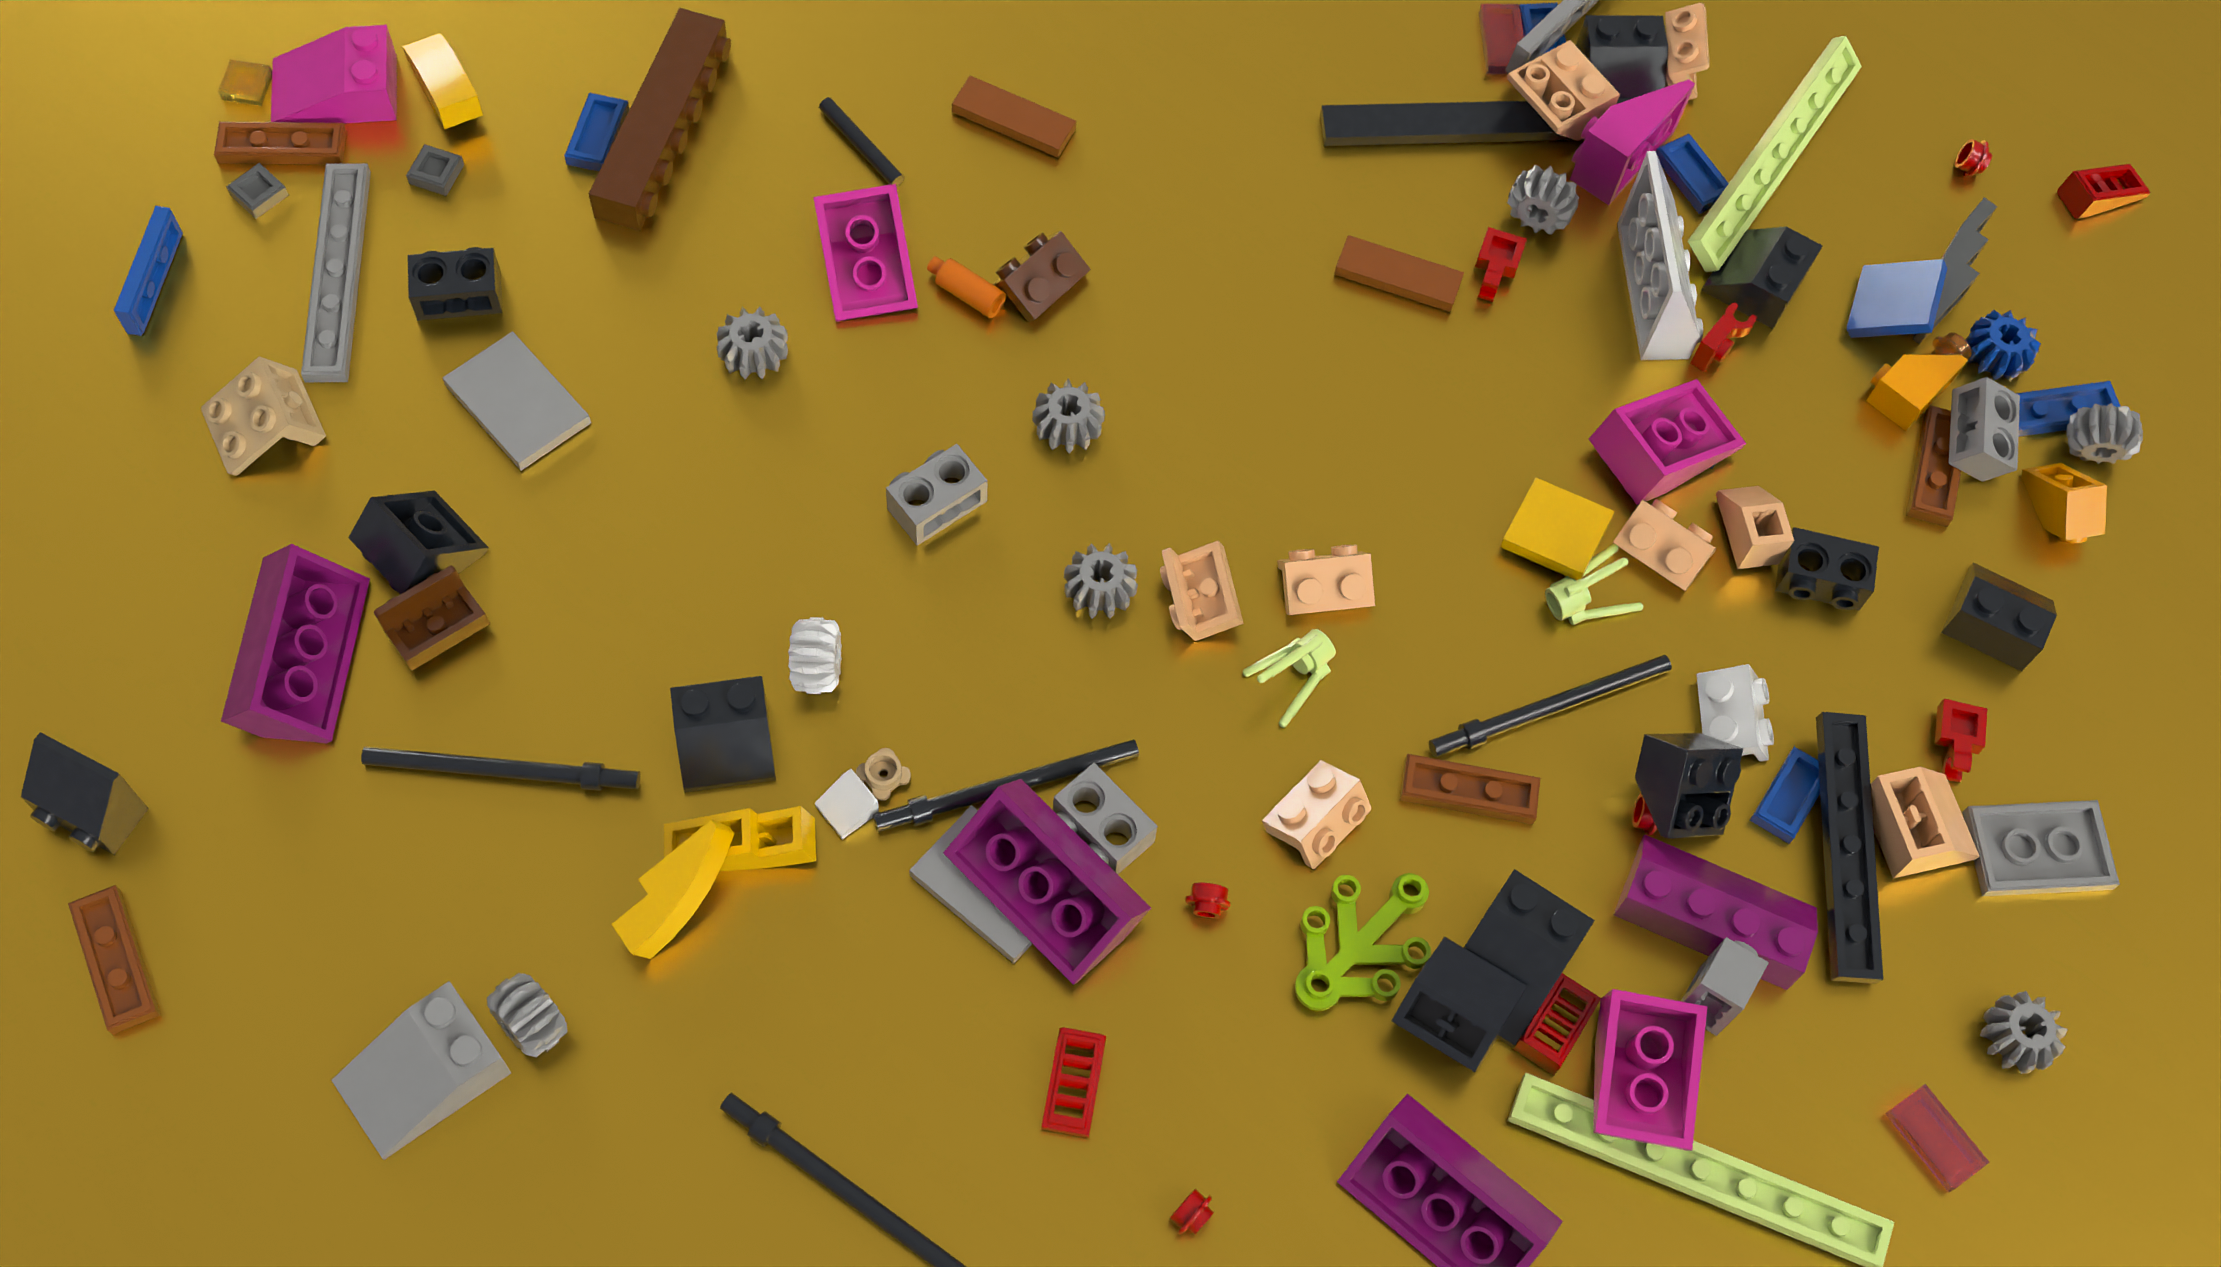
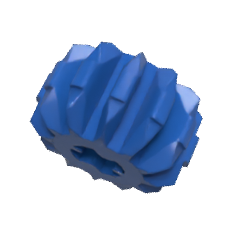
[1964,310,2041,381]

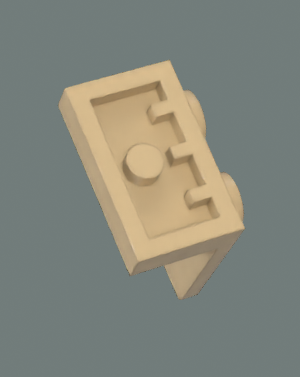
[201,357,326,476]

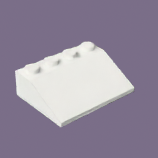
[1617,151,1703,360]

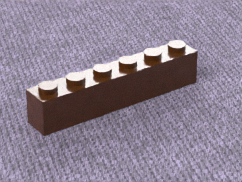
[588,7,731,231]

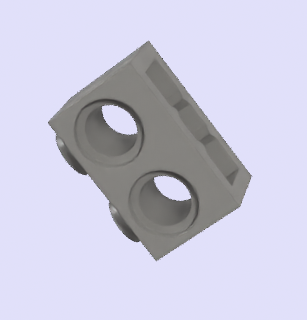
[1949,377,2020,482]
[886,444,988,546]
[1053,763,1158,874]
[1681,937,1769,1036]

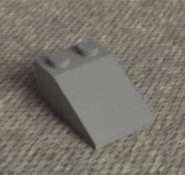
[331,981,511,1160]

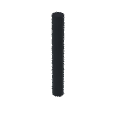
[819,97,904,187]

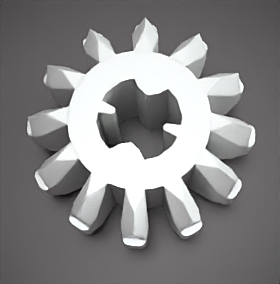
[788,617,842,694]

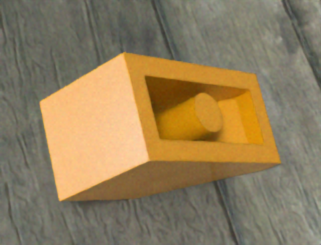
[1866,354,1968,431]
[2022,463,2107,543]

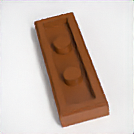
[952,75,1076,158]
[214,122,347,165]
[1334,235,1464,312]
[1906,405,1961,527]
[1399,754,1541,825]
[68,885,161,1035]

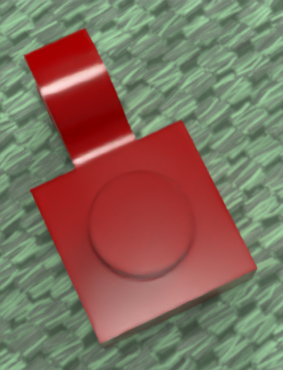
[1475,227,1527,302]
[1690,303,1756,372]
[1935,698,1988,783]

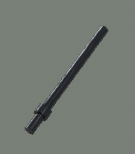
[1429,655,1672,757]
[873,739,1139,832]
[361,746,640,791]
[720,1092,967,1267]

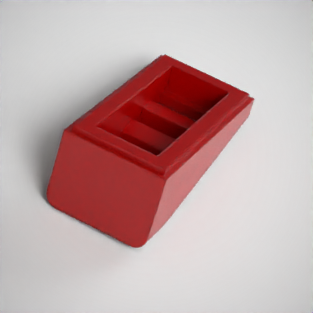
[2057,164,2151,219]
[1513,973,1601,1076]
[1041,1027,1107,1138]

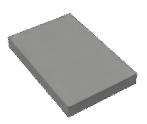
[442,331,591,471]
[1962,800,2120,896]
[909,805,1032,964]

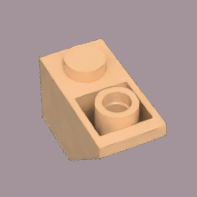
[1716,486,1794,569]

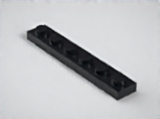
[1816,712,1884,984]

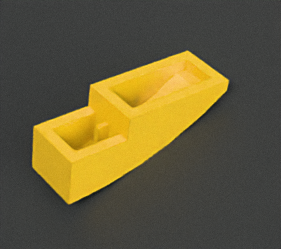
[403,33,483,129]
[664,806,816,871]
[611,819,734,959]

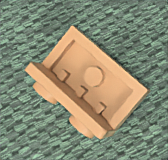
[1665,3,1709,100]
[1613,499,1716,591]
[1160,541,1244,641]
[1277,545,1375,615]
[1262,760,1371,869]

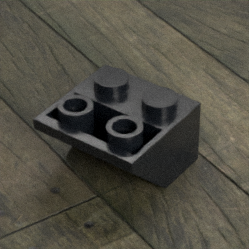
[1635,733,1744,839]
[1391,936,1528,1072]

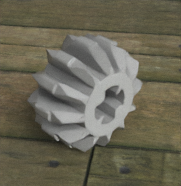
[1507,165,1579,235]
[716,307,788,380]
[1032,379,1105,454]
[2067,403,2143,464]
[1064,543,1138,619]
[487,973,567,1057]
[1980,991,2068,1074]

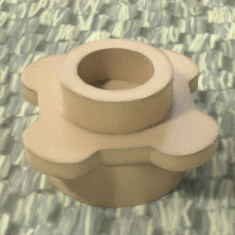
[856,748,911,800]

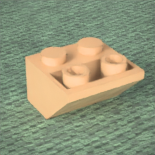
[1507,40,1620,141]
[1871,767,1980,878]

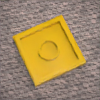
[1501,478,1615,580]

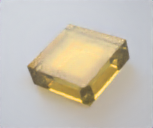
[218,59,272,106]

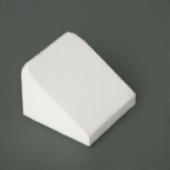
[814,769,879,839]

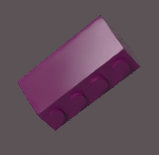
[221,544,370,743]
[943,779,1151,985]
[1614,834,1818,990]
[1337,1093,1563,1267]

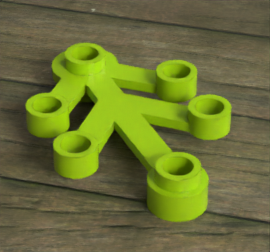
[1295,873,1431,1011]

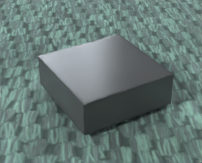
[406,144,464,196]
[226,163,289,219]

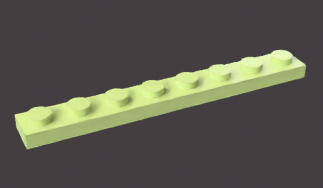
[1688,36,1862,272]
[1507,1073,1894,1267]

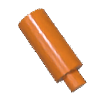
[927,256,1006,318]

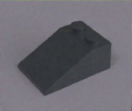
[1464,869,1595,1048]

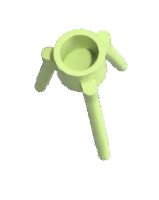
[1545,544,1644,625]
[1243,629,1336,728]

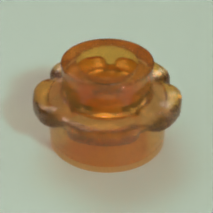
[1931,332,1971,359]

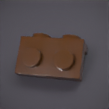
[993,230,1091,322]
[374,566,490,671]

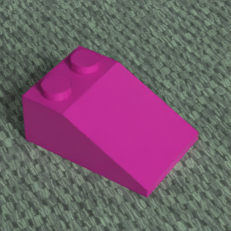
[271,25,397,123]
[1570,79,1695,205]
[813,184,918,322]
[1588,379,1746,505]
[1593,989,1708,1151]

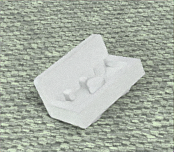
[1697,664,1774,761]

